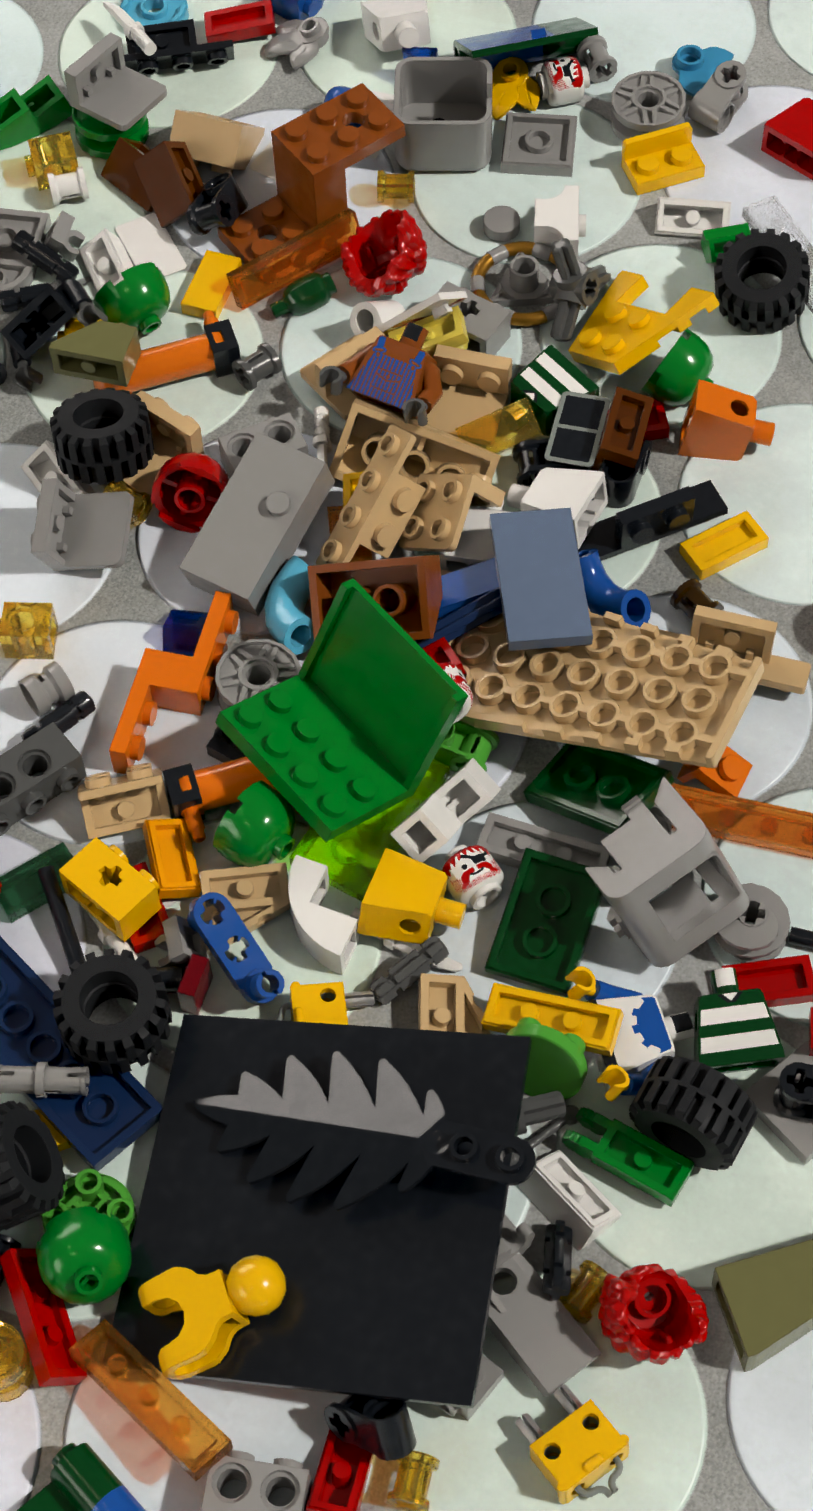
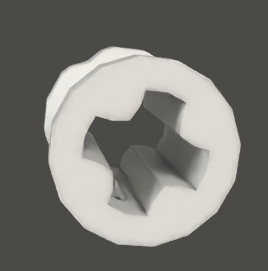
[47,166,89,205]

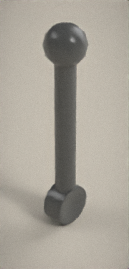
[512,1105,579,1166]

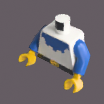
[565,966,694,1102]

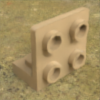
[427,344,512,446]

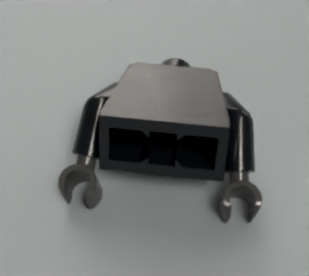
[0,278,108,393]

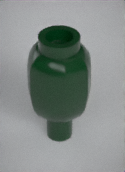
[269,272,337,318]

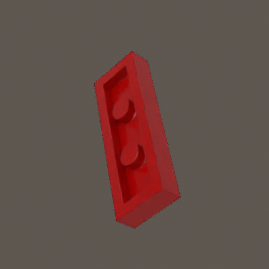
[0,1248,88,1387]

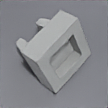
[43,211,85,262]
[154,915,208,968]

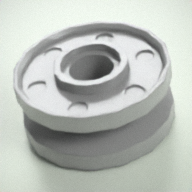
[611,71,686,141]
[215,639,301,710]

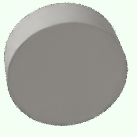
[483,206,520,242]

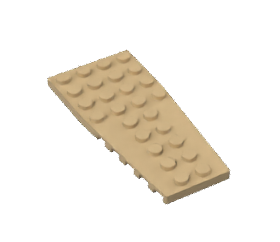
[437,569,765,768]

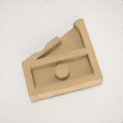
[200,862,290,955]
[418,973,491,1034]

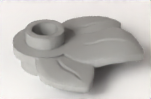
[265,17,329,70]

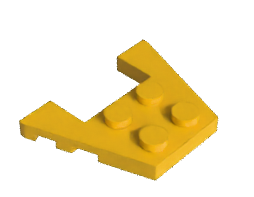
[568,270,720,375]

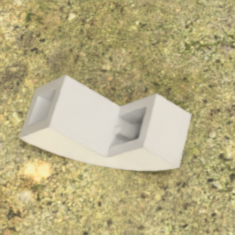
[390,758,501,863]
[288,855,360,975]

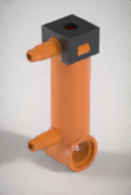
[93,310,241,394]
[162,757,299,843]

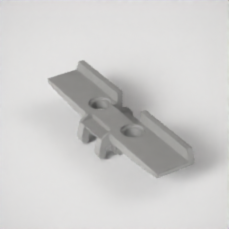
[487,1214,601,1397]

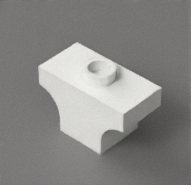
[534,185,586,261]

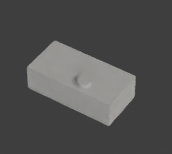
[179,432,335,616]

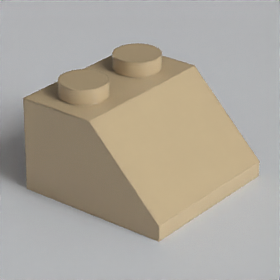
[169,109,265,174]

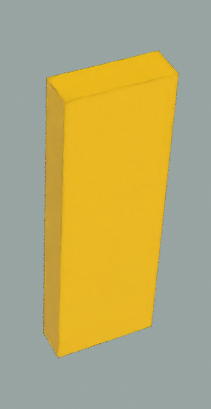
[481,983,624,1057]

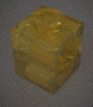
[24,131,78,191]
[0,602,58,659]

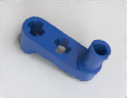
[186,892,284,1004]

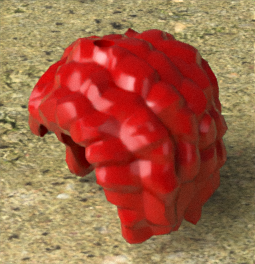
[340,209,427,297]
[598,1264,709,1365]

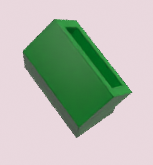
[701,223,751,263]

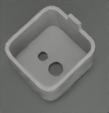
[393,57,493,171]

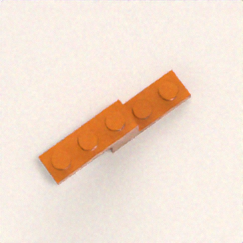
[109,591,239,775]

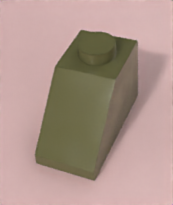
[49,320,141,387]

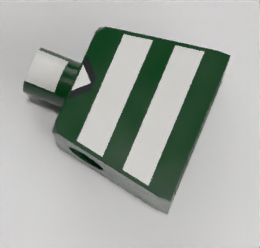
[503,345,600,436]
[694,967,785,1074]

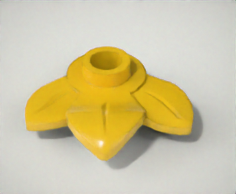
[492,57,540,120]

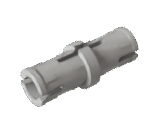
[0,1062,90,1098]

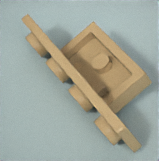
[316,424,426,565]
[659,605,811,694]

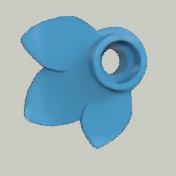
[672,45,734,97]

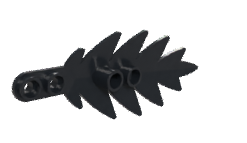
[193,1051,536,1211]

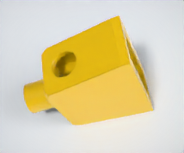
[357,848,467,944]

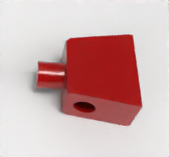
[761,98,813,180]

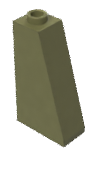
[711,1239,813,1372]

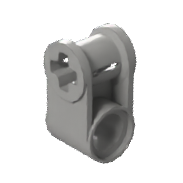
[688,60,748,133]

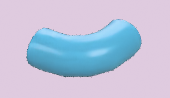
[264,555,314,655]

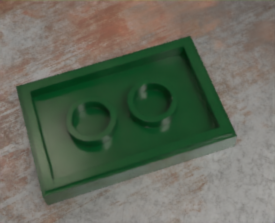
[523,743,675,834]
[484,848,603,997]

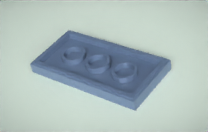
[489,508,593,651]

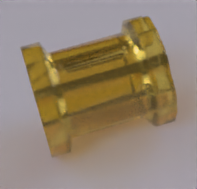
[377,170,415,203]
[103,480,152,526]
[559,1260,608,1325]
[387,1451,440,1511]

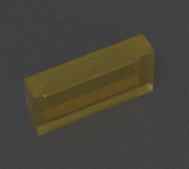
[455,397,543,454]

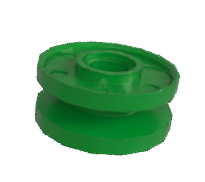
[72,107,149,159]

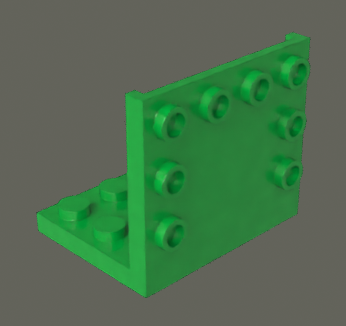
[215,578,468,842]

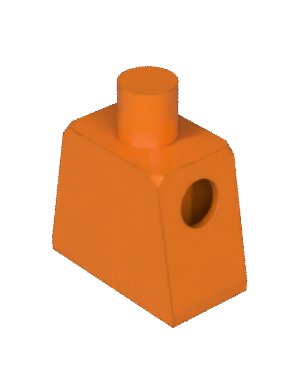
[678,379,775,461]

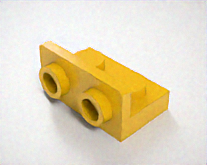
[621,122,705,195]

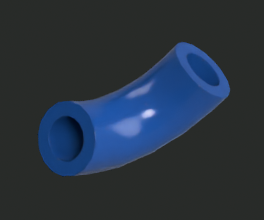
[578,549,651,627]

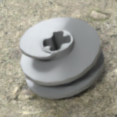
[714,883,791,963]

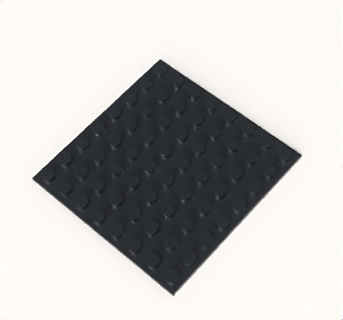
[103,1014,532,1409]

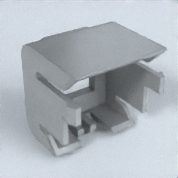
[585,777,749,968]

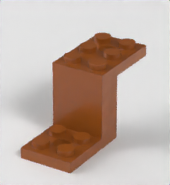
[217,83,406,281]

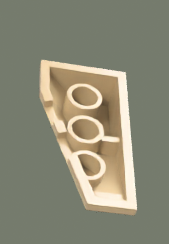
[329,397,501,483]

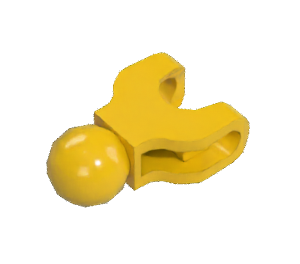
[138,1255,287,1380]

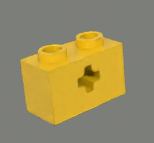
[58,837,162,942]

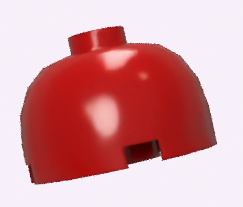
[151,452,229,533]

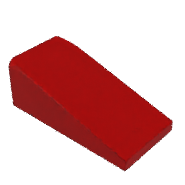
[306,1428,374,1511]

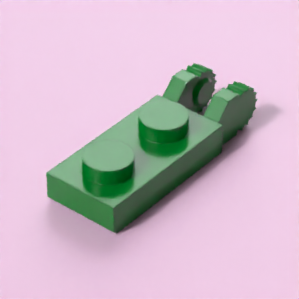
[561,1107,695,1207]

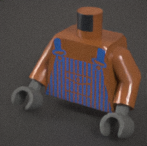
[319,322,443,426]

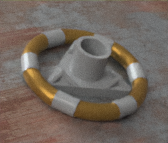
[470,241,558,327]

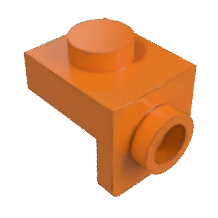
[677,746,753,802]

